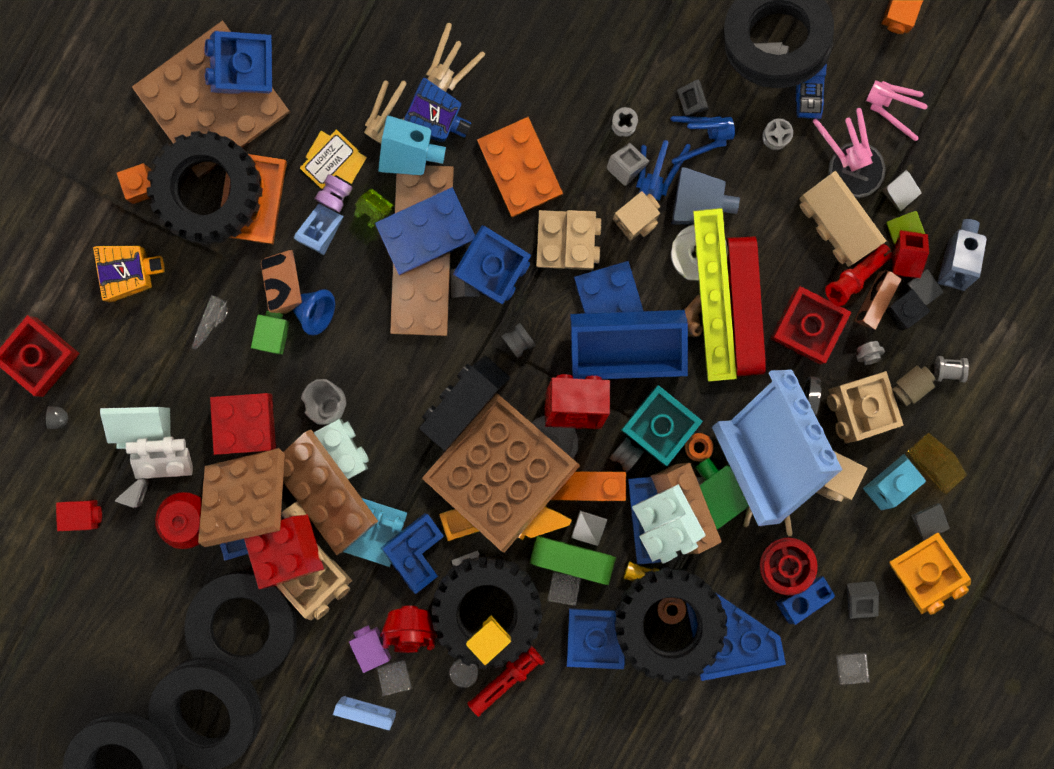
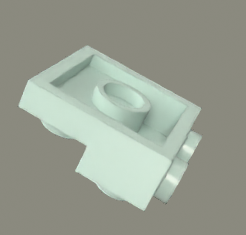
[314,419,369,479]
[632,484,706,563]

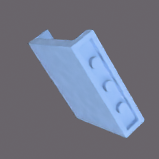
[712,370,842,526]

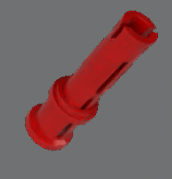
[825,244,893,306]
[467,645,545,717]

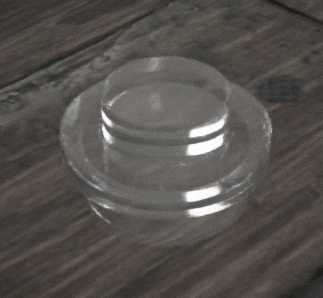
[450,659,478,687]

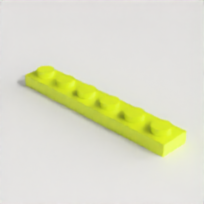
[693,208,737,381]

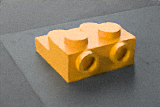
[890,533,971,615]

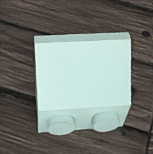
[100,407,171,449]

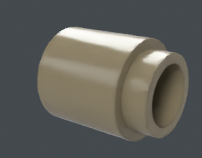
[892,365,936,407]

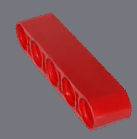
[726,236,766,376]

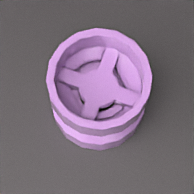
[315,174,353,213]

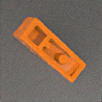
[551,471,626,501]

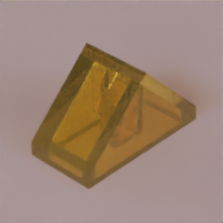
[907,433,967,494]

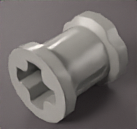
[612,107,638,137]
[934,356,969,382]

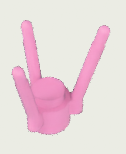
[866,80,928,141]
[813,108,873,172]

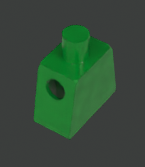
[695,458,749,529]

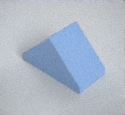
[294,204,344,255]

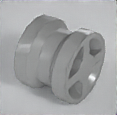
[762,119,793,150]

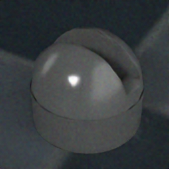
[46,406,68,429]

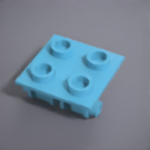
[343,498,407,567]

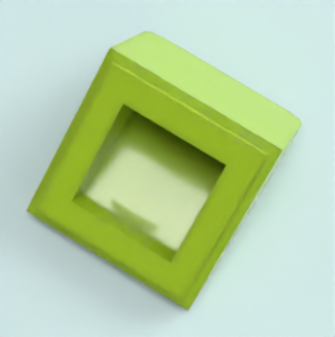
[886,211,925,246]

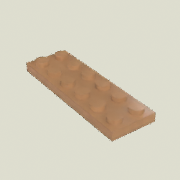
[390,166,454,336]

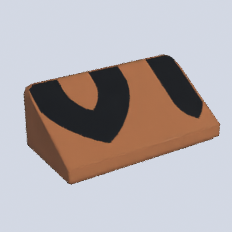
[261,250,302,314]
[854,271,902,330]

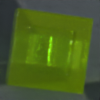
[354,188,394,228]

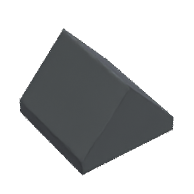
[677,80,709,116]
[450,269,480,298]

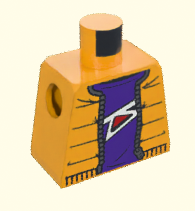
[93,246,165,302]

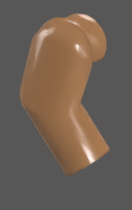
[684,294,703,337]

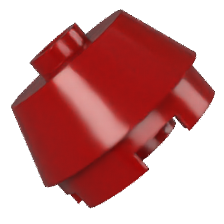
[155,492,202,549]
[760,538,818,595]
[380,606,438,653]

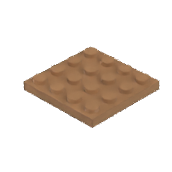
[132,20,291,179]
[422,393,580,553]

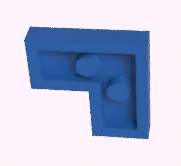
[381,513,444,594]

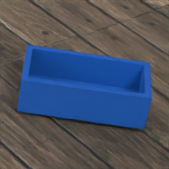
[570,310,688,379]

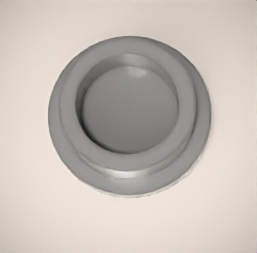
[856,341,885,365]

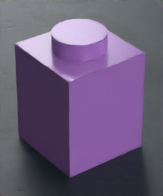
[349,625,391,673]

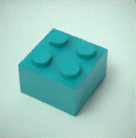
[621,385,703,466]

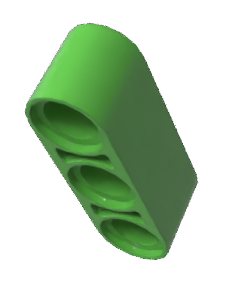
[529,536,616,585]

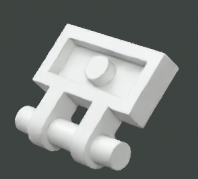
[126,437,193,479]

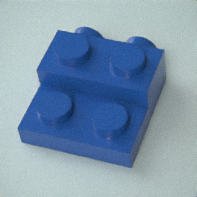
[204,31,272,94]
[453,225,531,304]

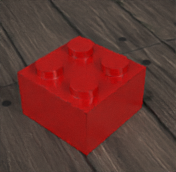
[770,286,851,365]
[0,315,80,397]
[545,374,610,429]
[210,393,276,455]
[244,514,324,589]

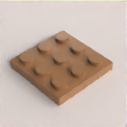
[198,448,285,547]

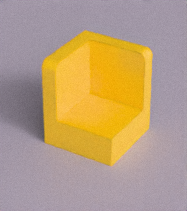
[466,616,511,665]

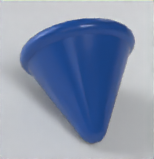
[292,289,335,335]

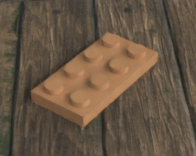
[283,430,378,555]

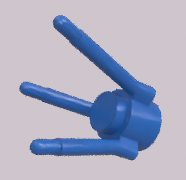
[670,116,735,164]
[636,140,691,201]

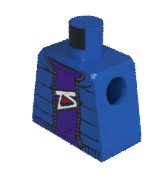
[404,78,471,142]

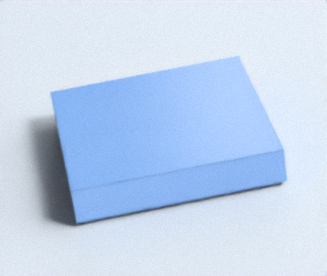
[333,696,396,730]

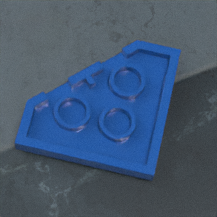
[686,592,786,681]

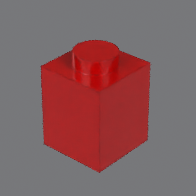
[892,230,929,278]
[56,500,102,531]

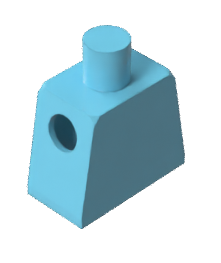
[378,116,446,175]
[863,454,926,510]

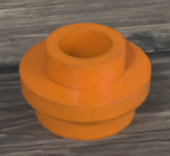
[685,433,713,462]
[657,597,686,624]

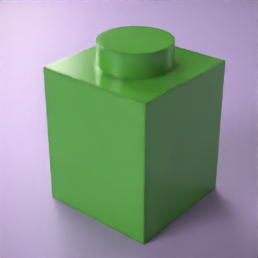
[251,311,289,355]

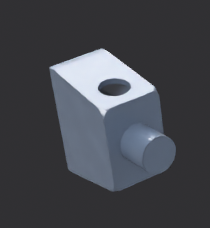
[671,167,740,225]
[937,219,987,291]

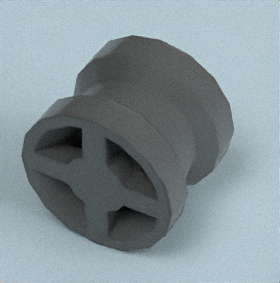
[501,323,536,359]
[609,437,644,473]

